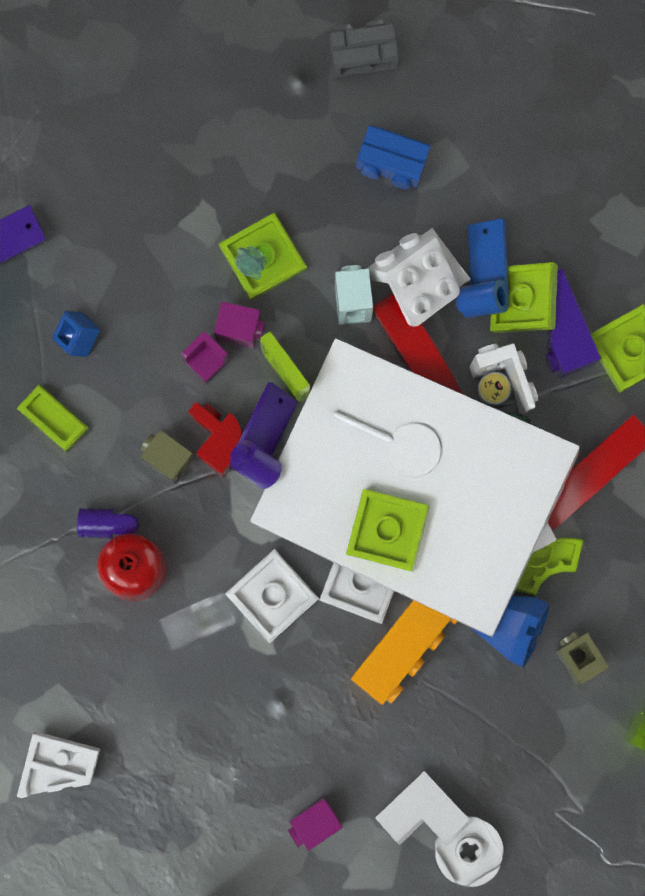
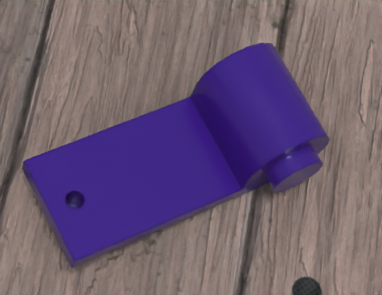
[0,205,47,264]
[230,382,298,489]

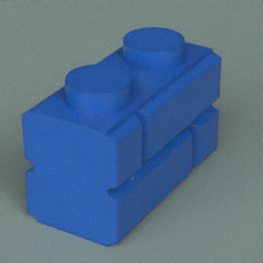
[356,125,431,189]

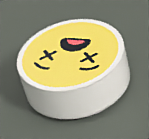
[477,372,511,406]

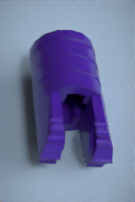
[77,508,141,539]

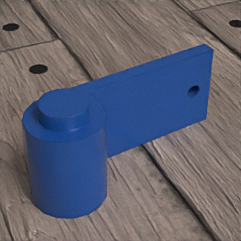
[456,218,509,318]

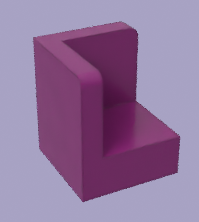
[181,331,230,384]

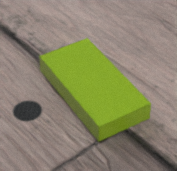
[17,385,89,453]

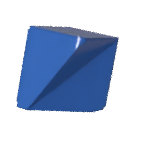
[52,311,101,357]

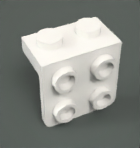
[366,233,460,326]
[469,343,538,417]

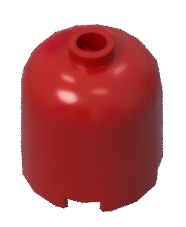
[97,533,167,602]

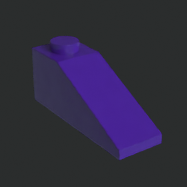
[545,269,601,379]

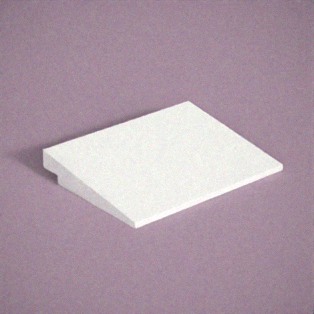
[250,338,580,637]

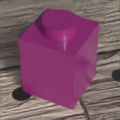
[214,302,266,348]
[288,796,343,851]

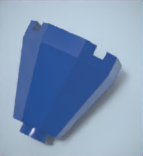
[470,596,550,668]

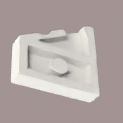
[17,731,100,798]

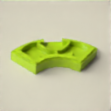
[515,538,583,596]

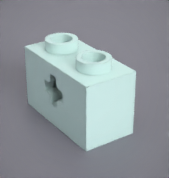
[335,265,373,325]

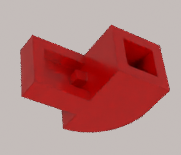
[187,402,242,478]

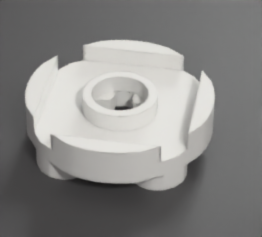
[435,816,503,887]

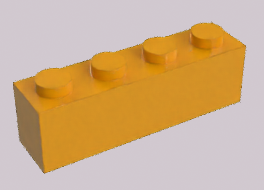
[350,600,457,705]

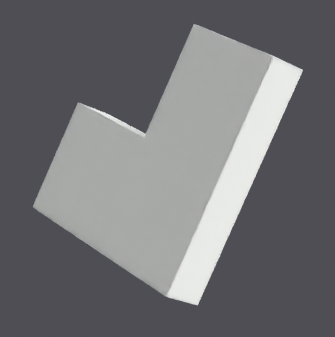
[375,771,472,846]

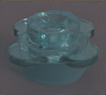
[235,246,267,280]

